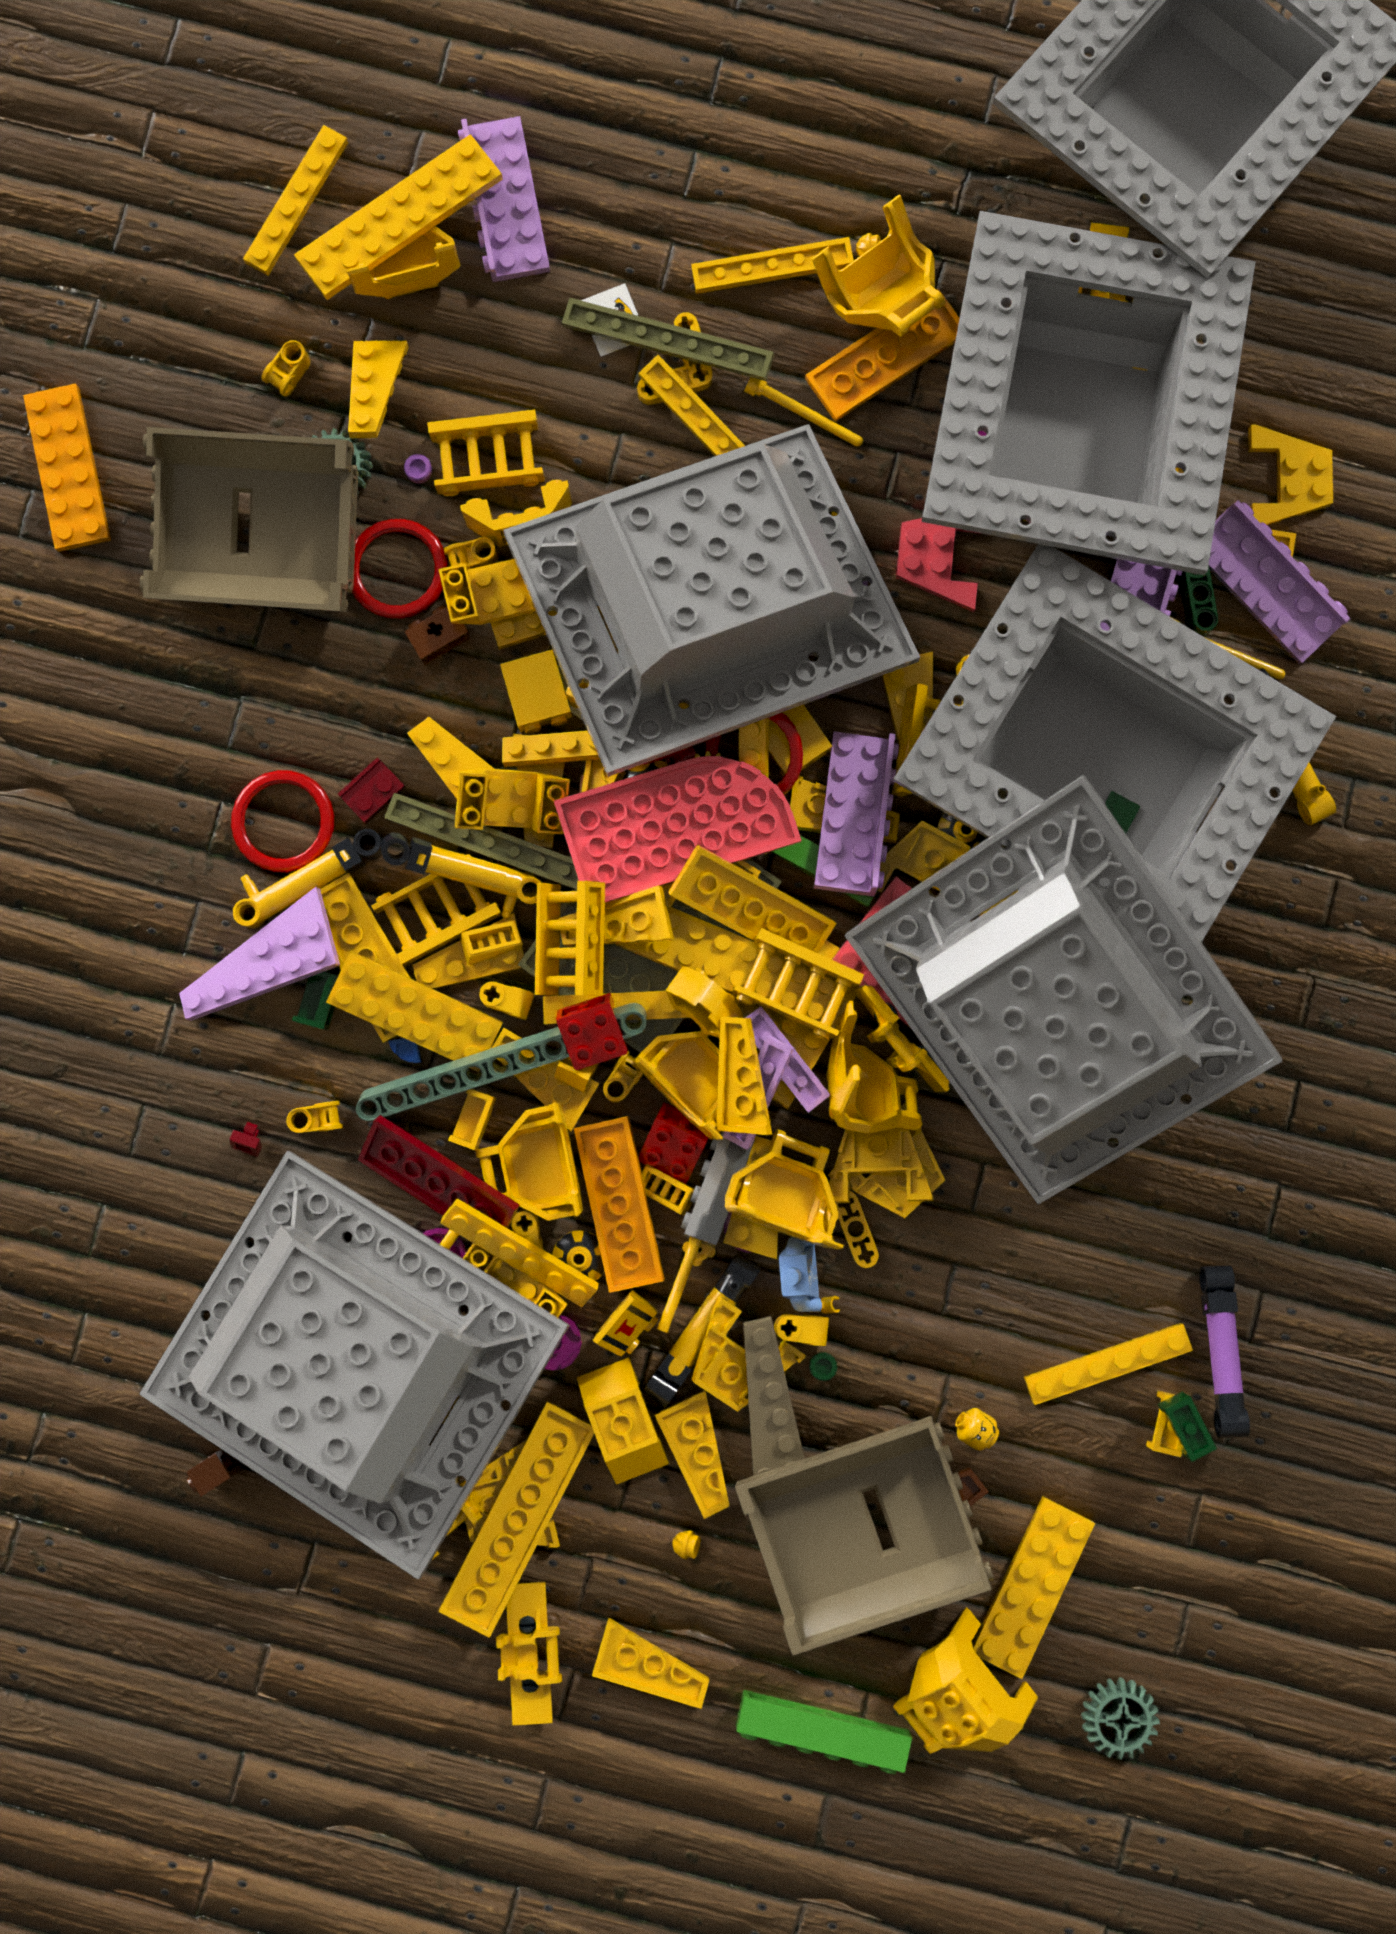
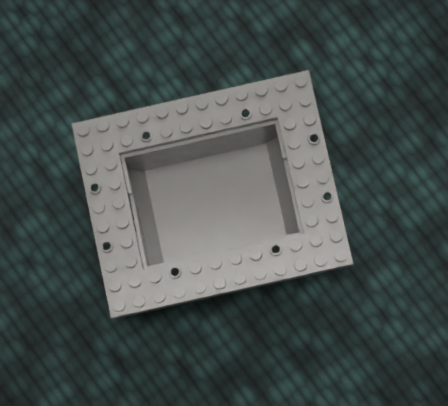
[992,0,1396,279]
[921,211,1256,575]
[504,424,920,777]
[892,544,1336,942]
[845,774,1282,1204]
[140,1151,570,1579]

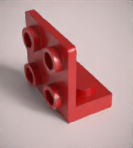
[556,992,628,1070]
[638,1102,708,1184]

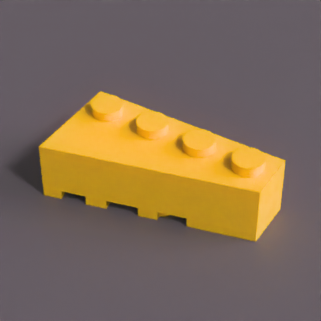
[407,717,494,799]

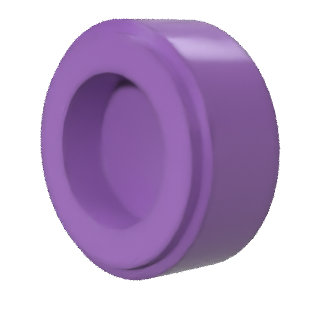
[404,454,432,483]

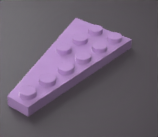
[179,887,340,1021]

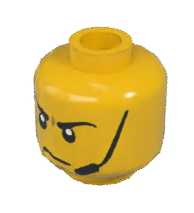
[955,1408,999,1451]

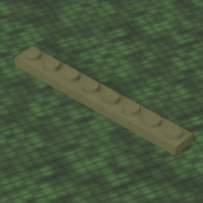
[562,298,774,381]
[384,793,579,890]

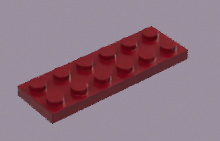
[358,1115,520,1229]

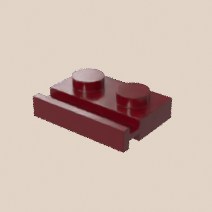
[338,757,406,824]

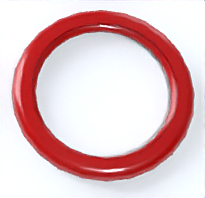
[352,519,448,618]
[705,712,803,795]
[231,770,334,872]

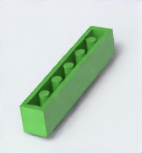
[736,1690,912,1774]

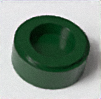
[809,1352,837,1381]

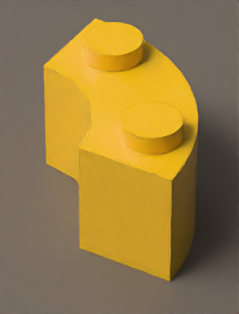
[665,966,743,1038]

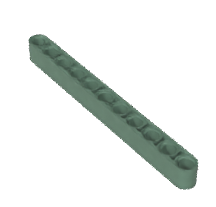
[356,1003,647,1121]

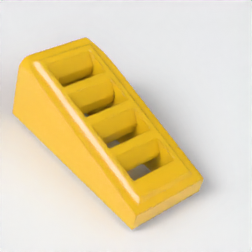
[460,920,523,965]
[642,1164,694,1215]

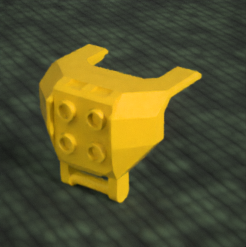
[812,194,946,337]
[346,226,460,299]
[826,1001,922,1134]
[635,1030,723,1140]
[475,1102,583,1221]
[725,1129,844,1250]
[893,1607,1038,1754]

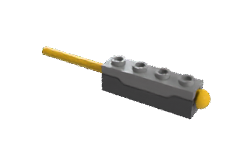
[657,1131,755,1333]

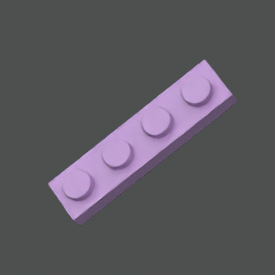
[746,1006,830,1113]
[723,1035,794,1150]

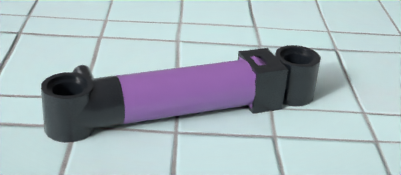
[1199,1265,1250,1438]

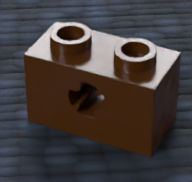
[404,605,471,666]
[186,1449,243,1496]

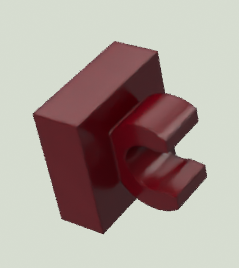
[229,1122,262,1158]

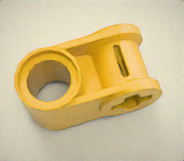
[261,340,310,397]
[444,537,499,570]
[479,982,535,1020]
[603,1050,643,1103]
[286,1101,343,1133]
[512,1208,543,1249]
[774,1314,829,1346]

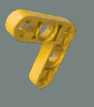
[637,312,713,405]
[835,1191,879,1268]

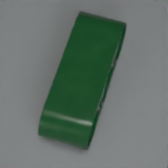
[1178,565,1218,637]

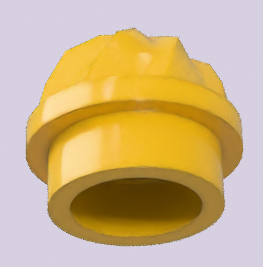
[856,233,881,257]
[672,1530,701,1559]

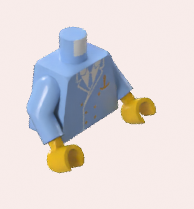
[779,1237,840,1314]

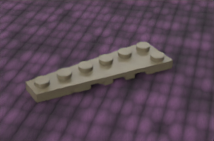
[743,1316,805,1476]

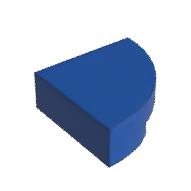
[388,1038,422,1063]

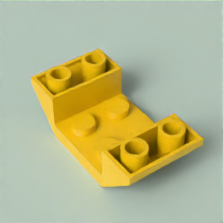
[460,480,572,547]
[438,559,536,625]
[454,768,570,834]
[463,1243,568,1318]
[577,1357,669,1485]

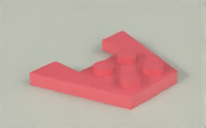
[896,518,978,612]

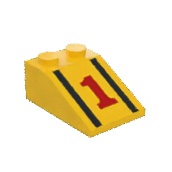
[593,1289,659,1357]

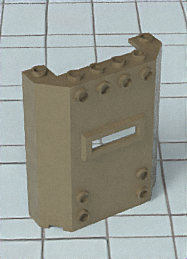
[140,427,358,612]
[735,1416,994,1655]

